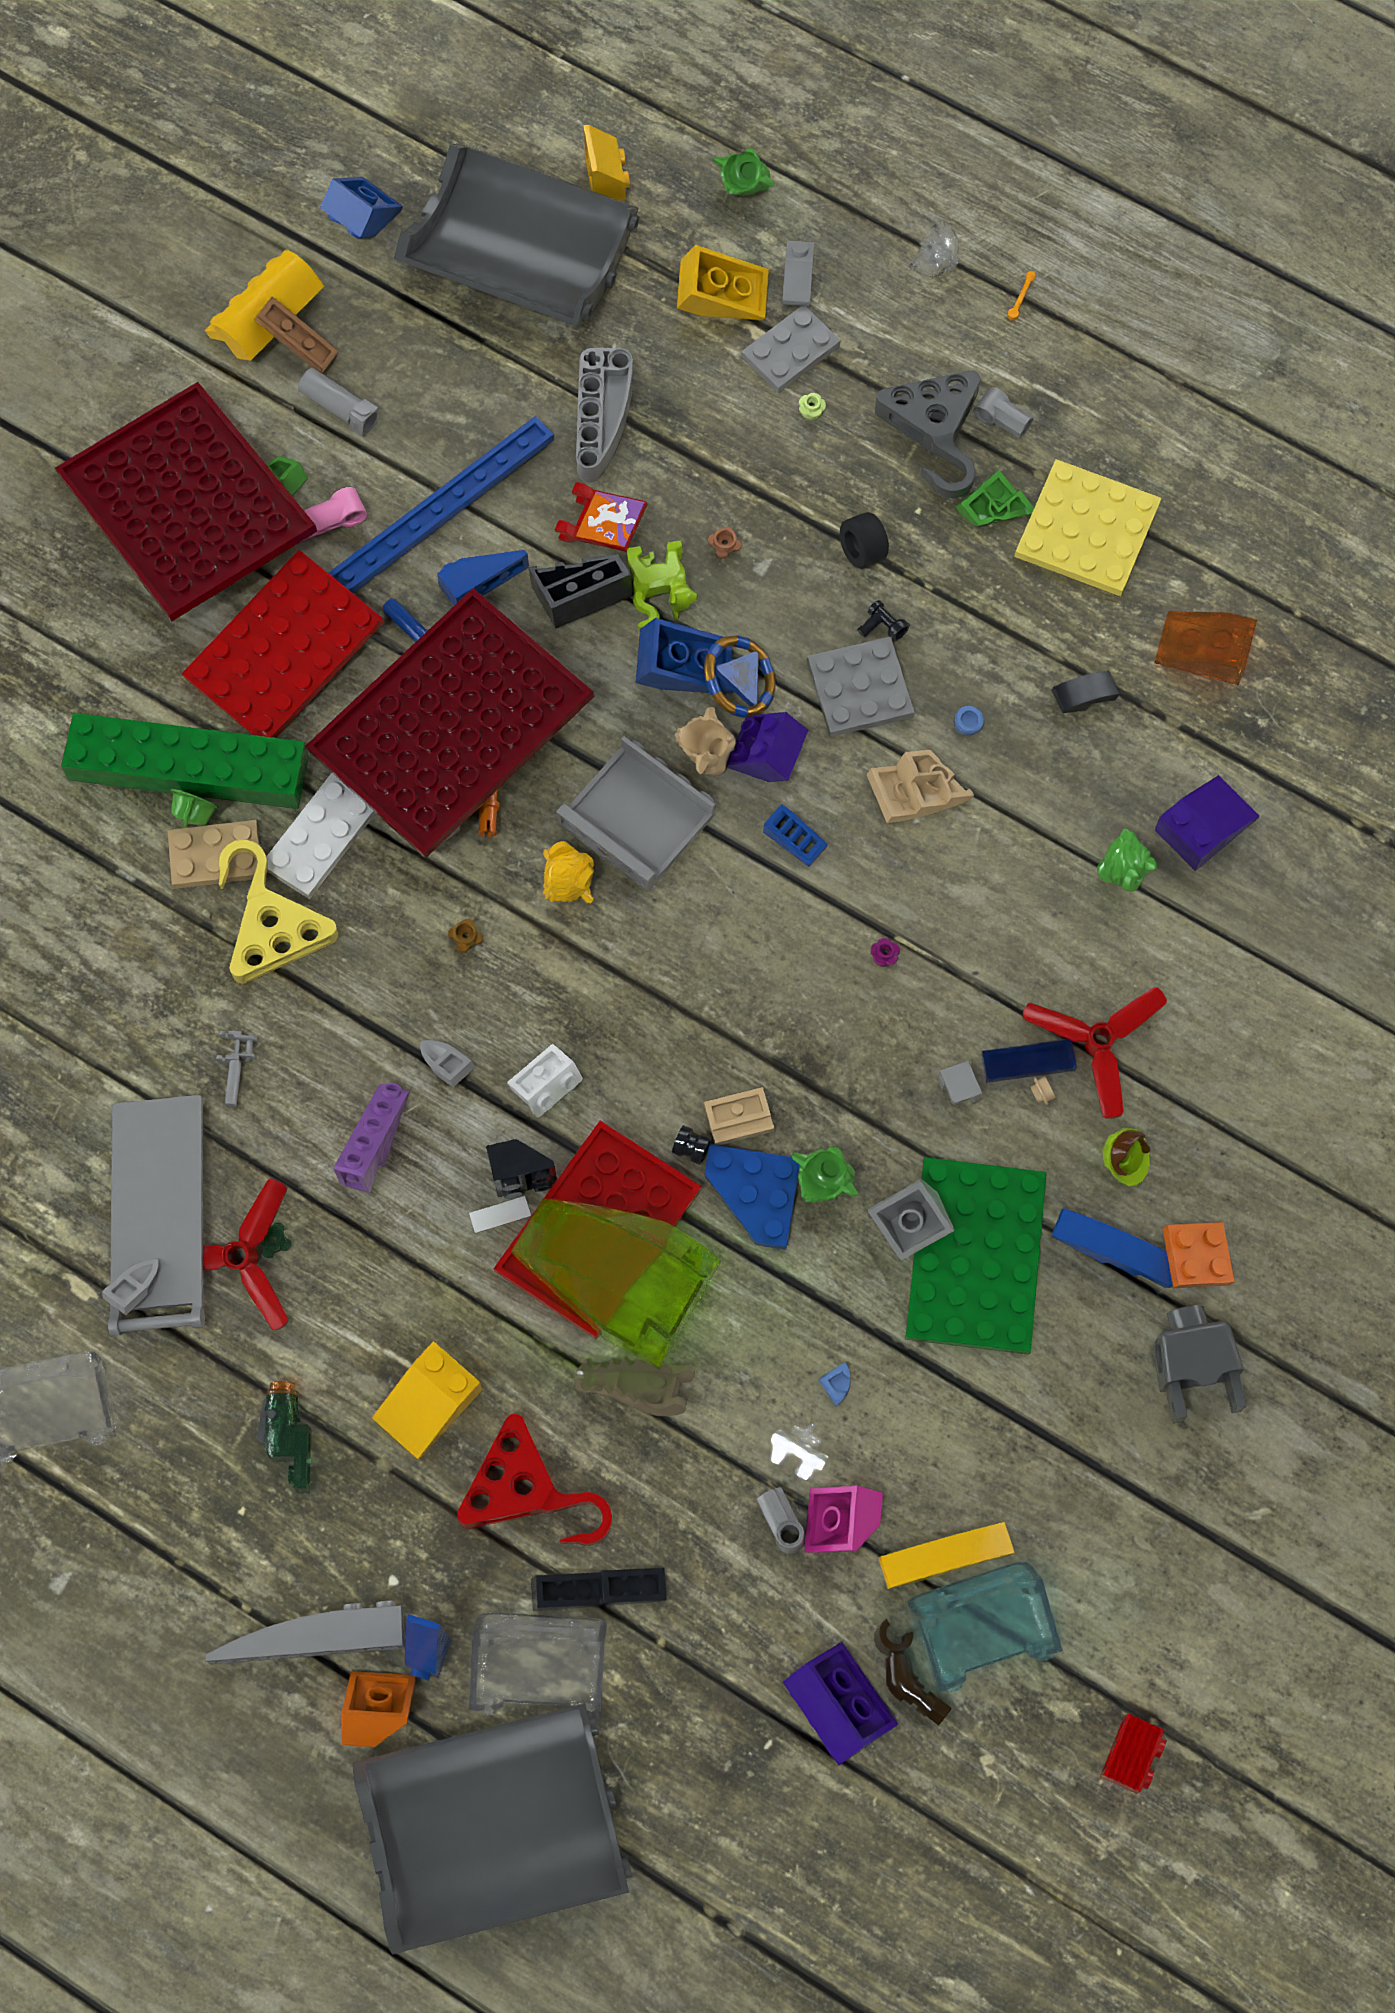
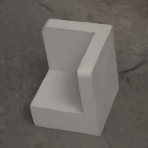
[937,1061,982,1105]

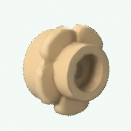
[1030,1076,1056,1105]

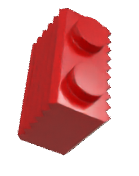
[1100,1713,1167,1794]

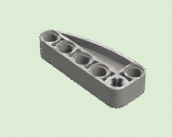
[576,348,633,483]

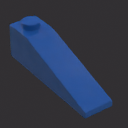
[405,1614,451,1681]

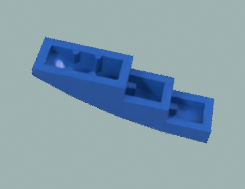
[1051,1208,1173,1288]

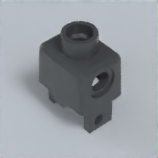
[1153,1305,1247,1424]

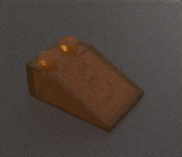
[1154,611,1257,685]

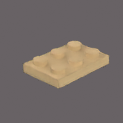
[168,820,260,889]

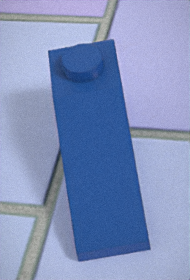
[437,550,529,606]

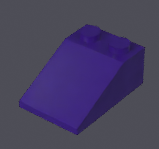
[1155,775,1259,871]

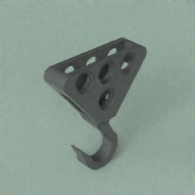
[875,370,980,498]

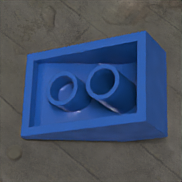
[635,618,732,694]

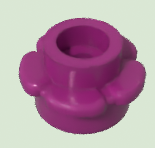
[870,938,900,967]

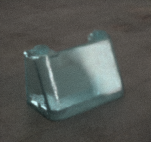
[908,1562,1063,1692]

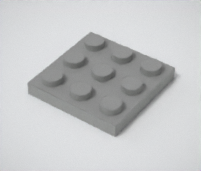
[807,637,915,737]

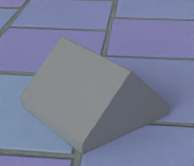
[868,1179,954,1260]

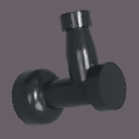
[857,600,910,642]

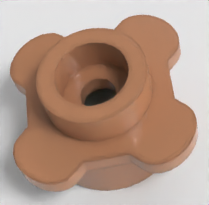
[708,527,742,558]

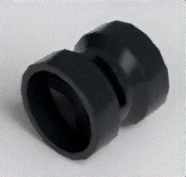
[672,1125,712,1165]

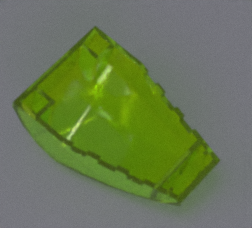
[511,1199,721,1370]

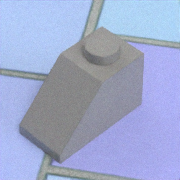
[782,241,815,306]

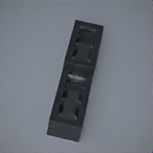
[531,1568,667,1612]

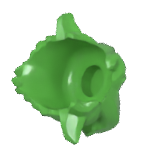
[713,148,775,195]
[1097,828,1157,892]
[791,1146,858,1203]

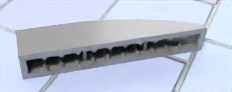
[206,1601,405,1665]

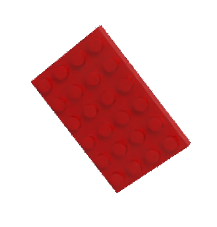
[182,550,384,738]
[493,1120,701,1340]

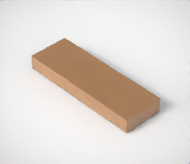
[254,297,338,373]

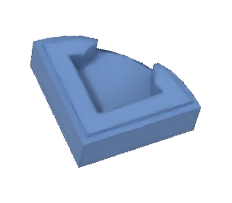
[819,1362,850,1407]

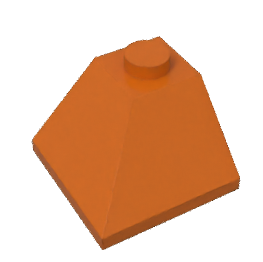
[341,1671,416,1747]

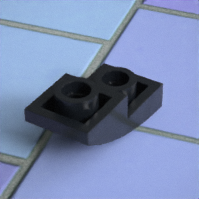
[1051,670,1120,713]

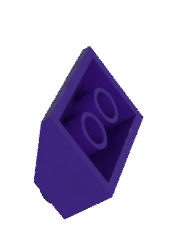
[783,1642,898,1766]

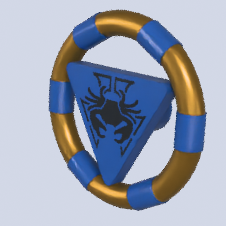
[704,635,775,718]

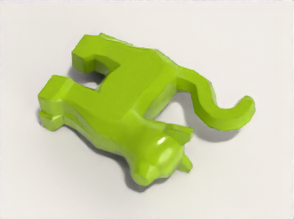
[627,540,698,629]

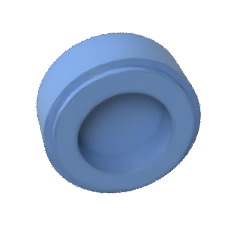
[954,706,984,736]

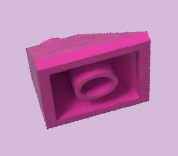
[804,1485,883,1553]

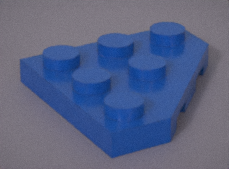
[705,1144,799,1250]

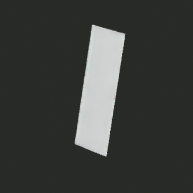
[469,1196,531,1233]

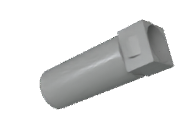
[298,368,378,437]

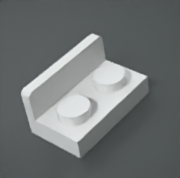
[507,1044,583,1117]

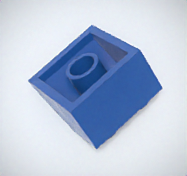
[320,177,403,239]

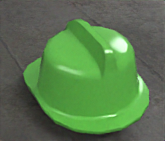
[170,789,218,828]

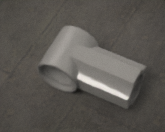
[973,387,1033,439]
[756,1487,805,1554]

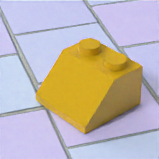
[583,125,630,200]

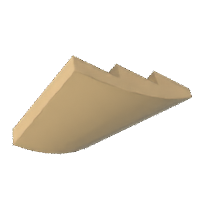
[867,750,974,823]

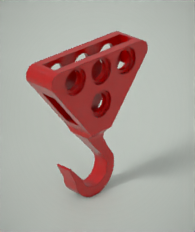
[457,1413,612,1546]

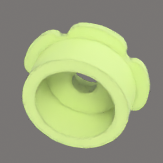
[799,393,826,420]

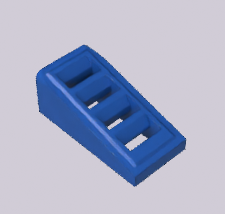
[763,804,828,867]

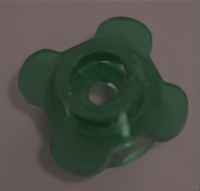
[260,1223,291,1258]

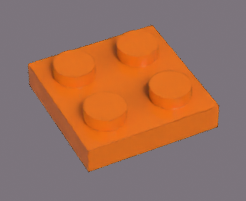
[1162,1222,1235,1288]

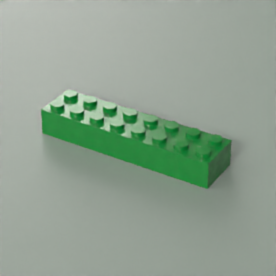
[61,713,309,809]

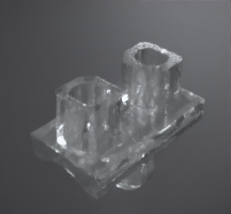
[768,1423,829,1481]

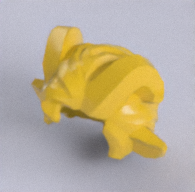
[543,841,594,904]

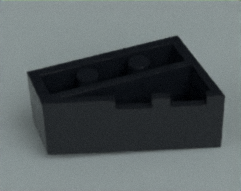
[528,554,633,629]

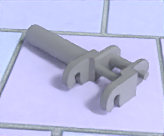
[216,1031,258,1107]

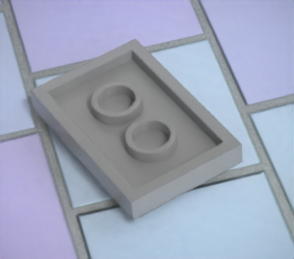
[741,306,841,394]

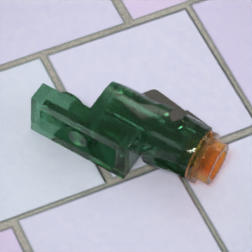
[256,1381,312,1494]

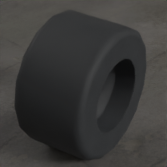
[840,512,889,569]

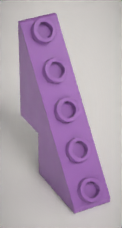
[334,1083,409,1193]

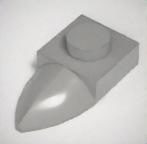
[420,1040,475,1087]
[102,1259,159,1315]

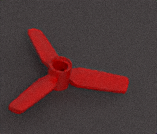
[1022,987,1167,1119]
[203,1178,289,1331]

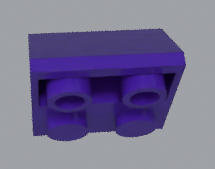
[726,712,808,782]

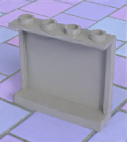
[556,736,715,892]

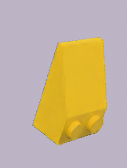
[677,245,769,320]
[372,1341,483,1460]

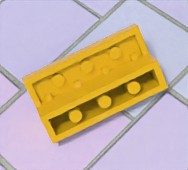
[204,250,324,361]

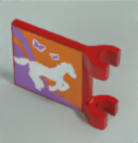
[554,482,648,552]

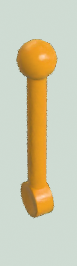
[1008,271,1036,321]

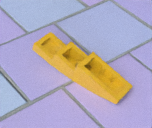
[878,1522,1015,1589]

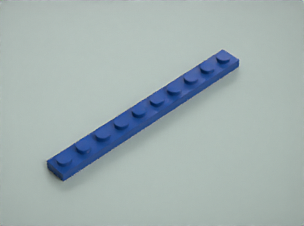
[329,416,554,593]

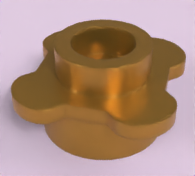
[448,919,483,953]

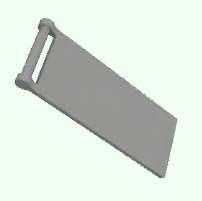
[108,1095,205,1336]

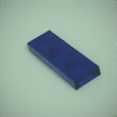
[981,1040,1077,1083]

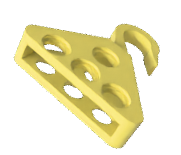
[219,840,339,984]

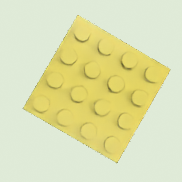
[1014,459,1161,597]

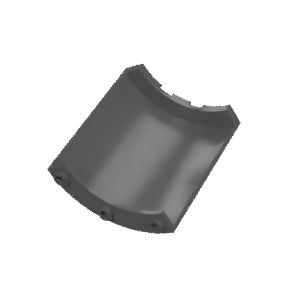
[394,143,640,326]
[352,1703,632,1955]

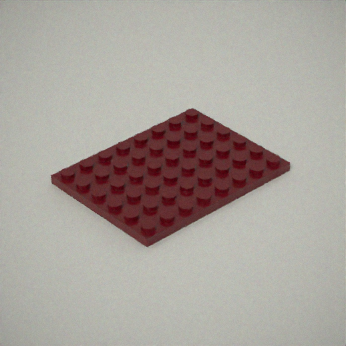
[55,382,317,622]
[305,588,595,858]

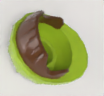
[1102,1127,1150,1186]

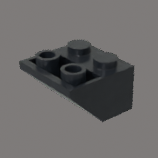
[486,1139,557,1199]

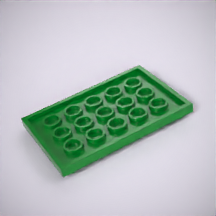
[905,1157,1046,1355]

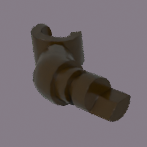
[874,1619,952,1726]

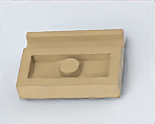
[704,1087,774,1146]

